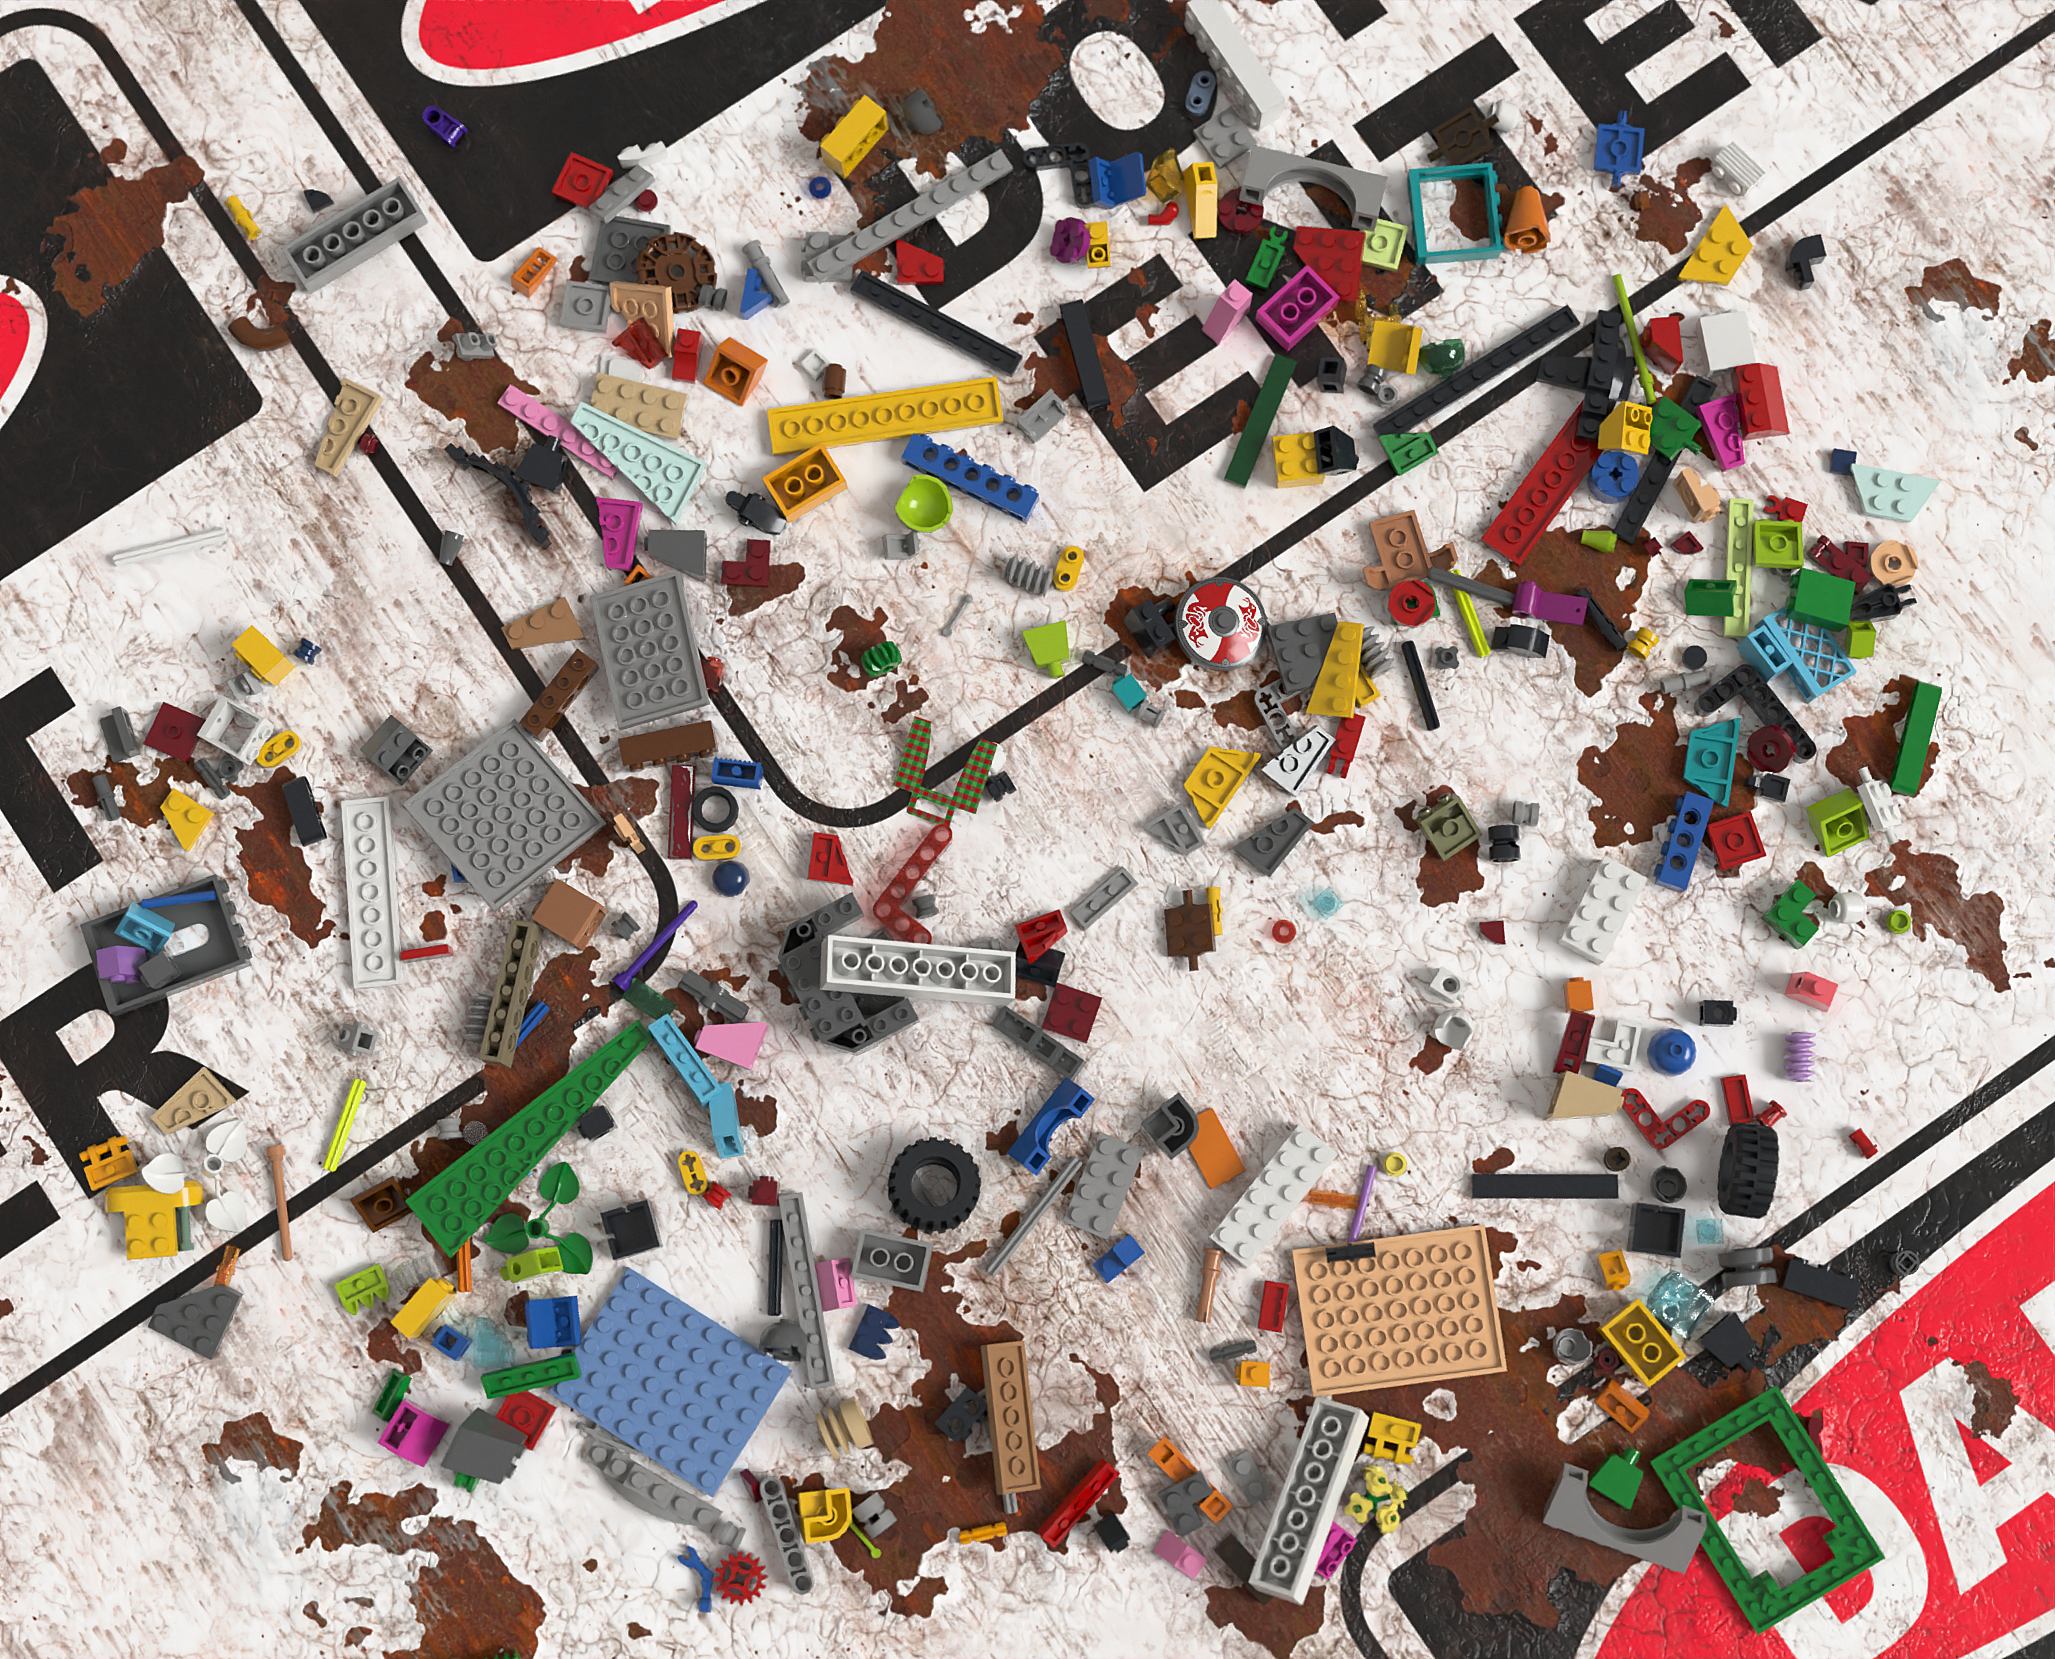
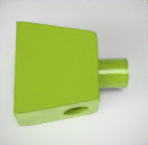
[1022,620,1070,679]
[500,1246,564,1283]

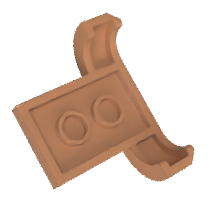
[1362,509,1458,591]

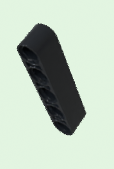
[1059,299,1111,411]

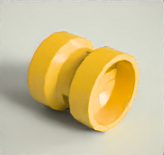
[1627,627,1660,660]

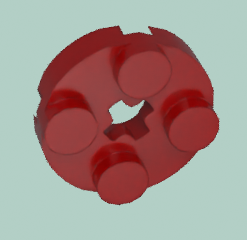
[1387,580,1435,629]

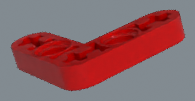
[1621,1088,1710,1150]

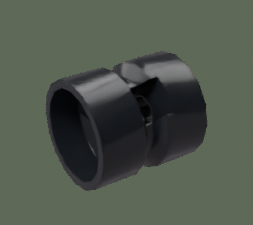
[1488,825,1521,863]

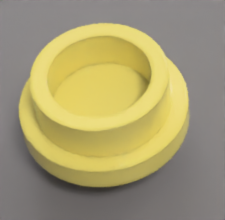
[1383,1152,1407,1177]

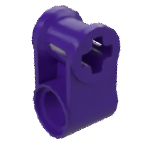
[423,106,468,149]

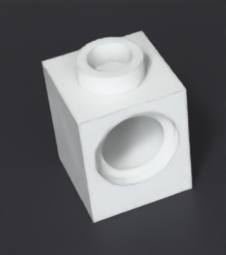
[1427,966,1467,1004]

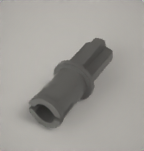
[91,774,121,821]

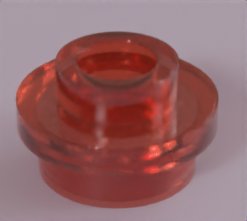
[1272,920,1296,944]

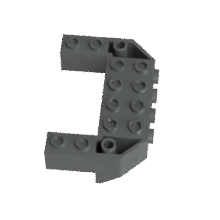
[777,892,920,1056]

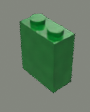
[1784,568,1856,633]

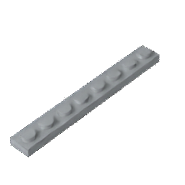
[778,1192,835,1390]

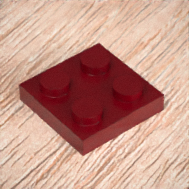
[1041,983,1102,1044]

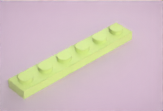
[1723,498,1754,638]

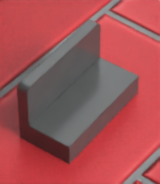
[100,706,141,763]

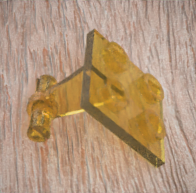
[1355,290,1403,349]

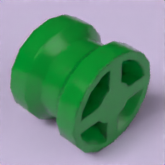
[453,1472,480,1494]

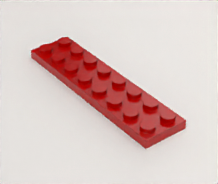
[1480,399,1614,567]

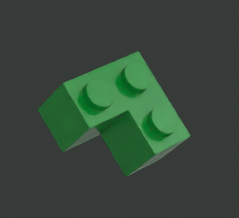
[1761,879,1819,950]

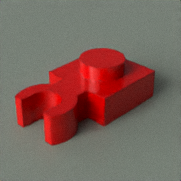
[1762,495,1808,522]

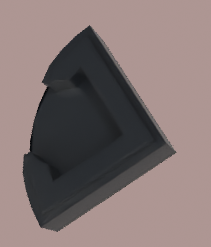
[303,189,334,213]

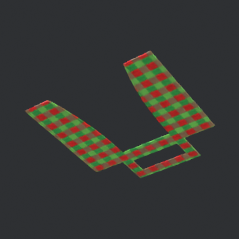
[893,716,998,827]

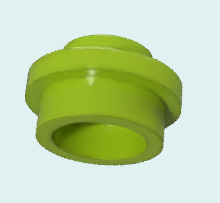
[1886,910,1911,934]

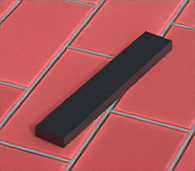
[1471,1174,1619,1199]

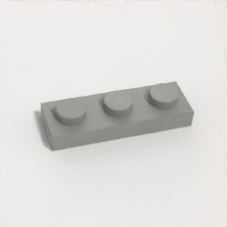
[589,165,655,224]

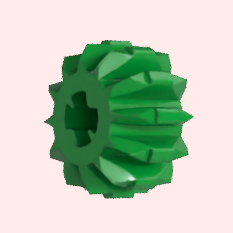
[861,641,902,677]

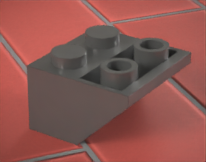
[360,715,433,786]

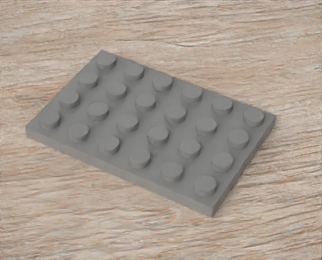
[590,570,710,730]

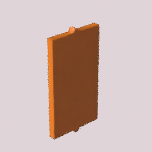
[1188,1108,1246,1189]

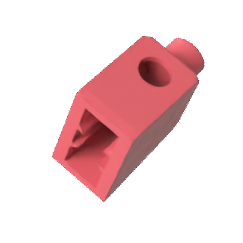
[1784,971,1838,1013]

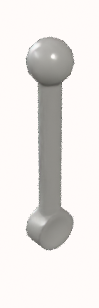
[942,595,973,637]

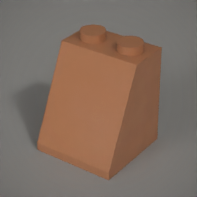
[531,878,608,951]

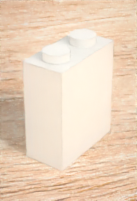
[1695,309,1756,377]

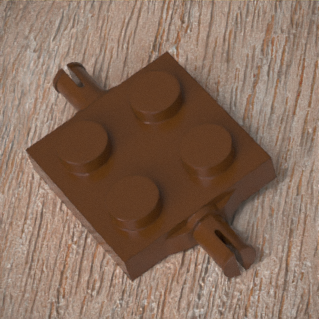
[1164,890,1216,972]

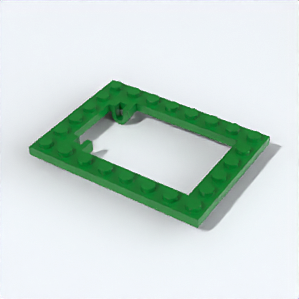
[1650,1385,1886,1635]

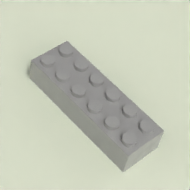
[281,176,429,294]

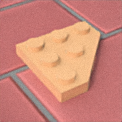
[610,281,675,358]

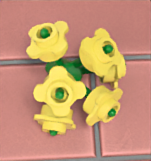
[1344,1464,1407,1535]

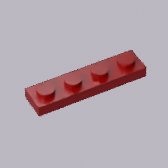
[1037,1458,1120,1548]

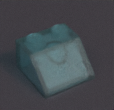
[473,1317,516,1368]

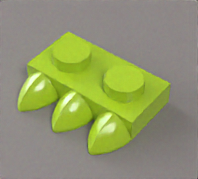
[334,1263,390,1316]

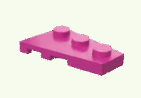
[1695,393,1745,473]

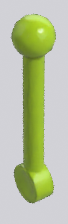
[849,1518,881,1558]

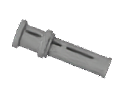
[741,240,790,308]

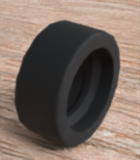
[692,786,739,833]

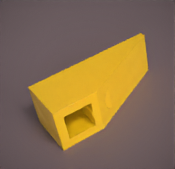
[1182,162,1217,239]

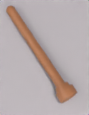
[265,1145,292,1262]

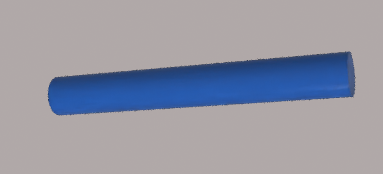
[142,890,216,909]

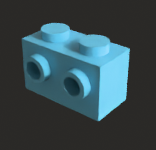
[1736,625,1793,683]

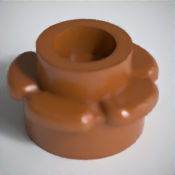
[1634,189,1651,212]

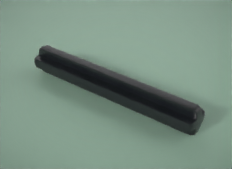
[1401,640,1440,731]
[767,1219,783,1316]

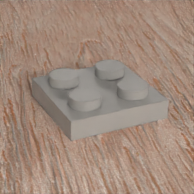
[1193,106,1257,170]
[559,280,611,333]

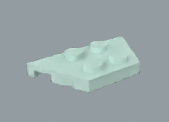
[1850,463,1940,523]

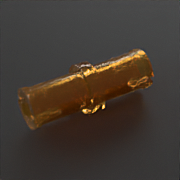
[1308,1189,1359,1210]
[213,1244,241,1286]

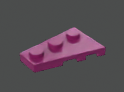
[596,497,643,572]

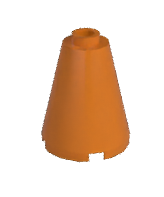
[1504,186,1551,254]

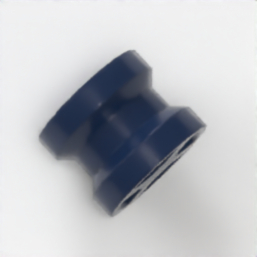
[292,637,322,665]

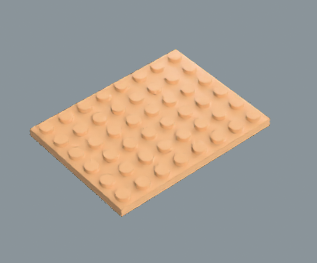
[1291,1224,1507,1397]

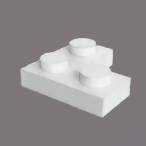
[1584,1019,1642,1072]

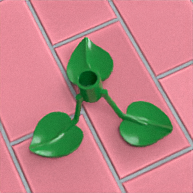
[484,1161,593,1275]

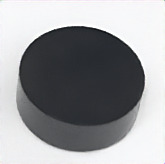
[1682,645,1707,670]

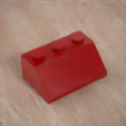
[1730,363,1790,441]

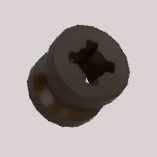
[1603,1147,1631,1172]

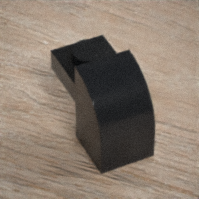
[1785,234,1827,291]
[1491,624,1550,658]

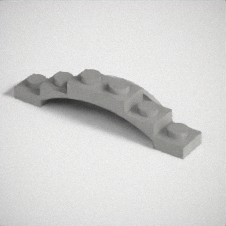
[584,1439,723,1534]

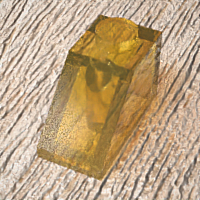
[1146,147,1185,204]

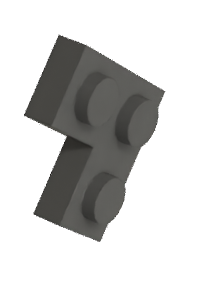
[1158,1470,1213,1537]

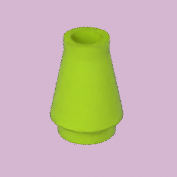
[1581,530,1617,554]

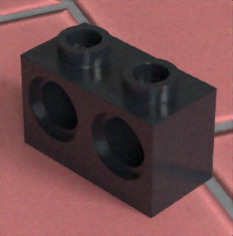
[934,1386,988,1443]

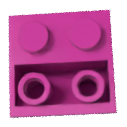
[377,1399,450,1467]
[1315,1521,1357,1580]

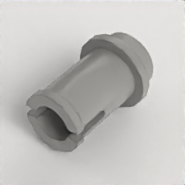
[970,937,1001,951]

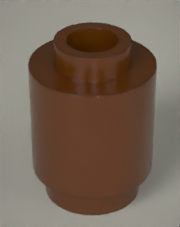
[822,363,847,399]

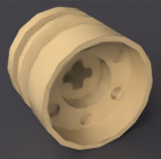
[815,1396,874,1460]

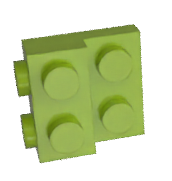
[1752,519,1804,569]

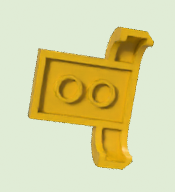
[105,1180,204,1260]

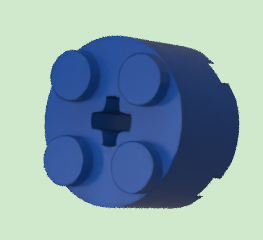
[1587,451,1639,504]

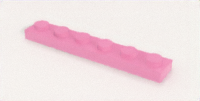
[497,384,619,480]

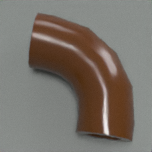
[228,316,292,352]

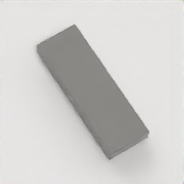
[1069,866,1139,931]

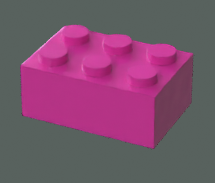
[1255,265,1340,352]

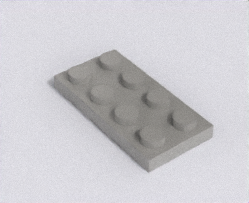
[1063,1132,1144,1240]

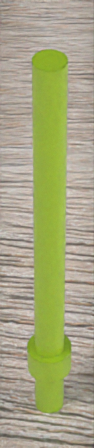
[1612,274,1656,404]

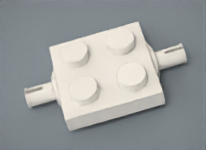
[1857,766,1902,845]

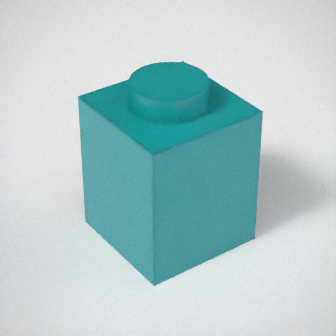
[1111,673,1148,714]

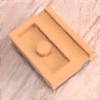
[613,813,646,854]

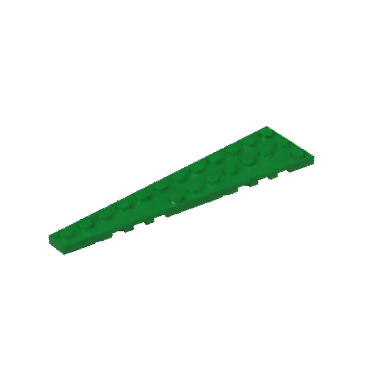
[405,1020,653,1259]

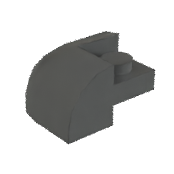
[1141,1092,1199,1160]

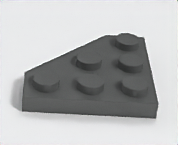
[1266,612,1338,694]
[148,1283,244,1360]

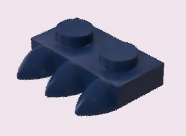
[848,1304,900,1360]

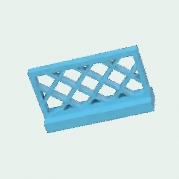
[1755,607,1857,703]

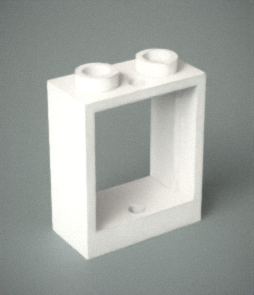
[197,695,275,766]

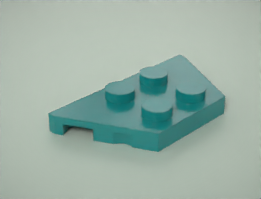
[1682,717,1741,808]

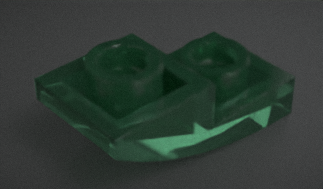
[622,977,677,1020]

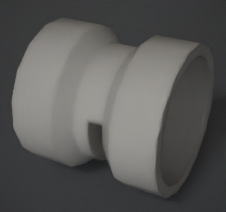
[1512,801,1540,827]

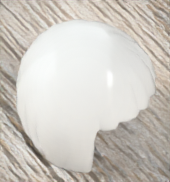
[1433,1009,1474,1051]

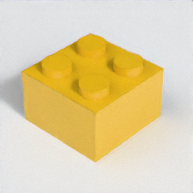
[1271,432,1325,489]
[231,625,295,686]

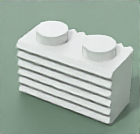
[1710,141,1766,197]

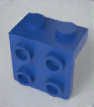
[1089,152,1146,210]
[525,1296,581,1350]

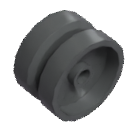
[1718,1247,1777,1288]

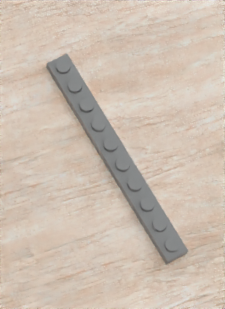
[807,149,1013,284]

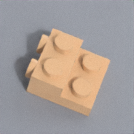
[1672,467,1721,523]

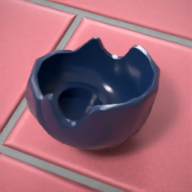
[712,860,750,897]

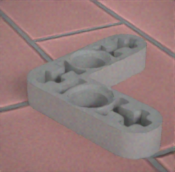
[1254,675,1317,750]

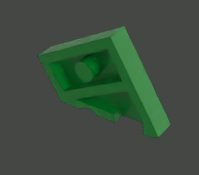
[1377,432,1439,476]

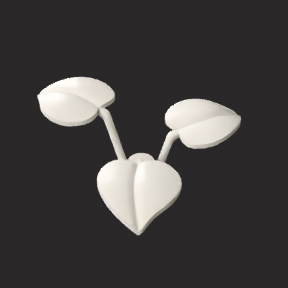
[141,1120,247,1233]

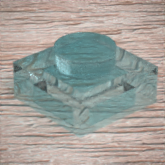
[1311,886,1345,920]
[1696,1219,1724,1244]

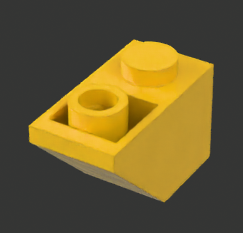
[1085,221,1111,269]

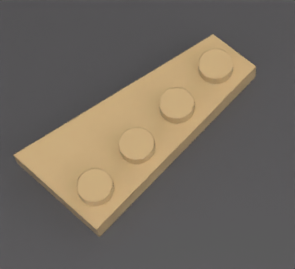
[314,377,384,478]

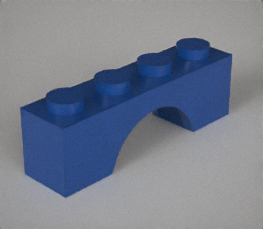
[1007,1077,1095,1176]

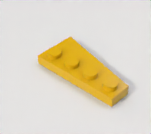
[1306,621,1364,718]

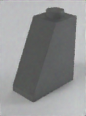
[644,530,707,581]

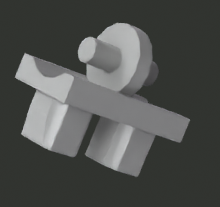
[452,332,497,361]

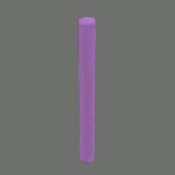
[1347,1165,1377,1243]

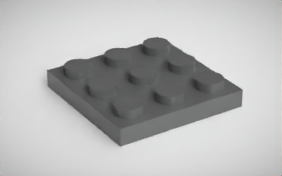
[589,216,671,285]

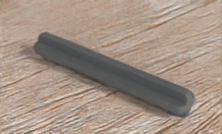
[1427,566,1515,607]

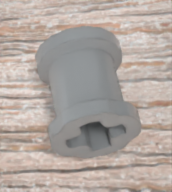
[1136,699,1166,729]

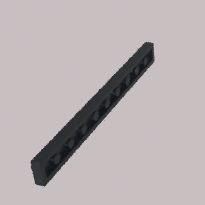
[1373,304,1580,435]

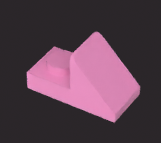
[1153,1530,1208,1580]

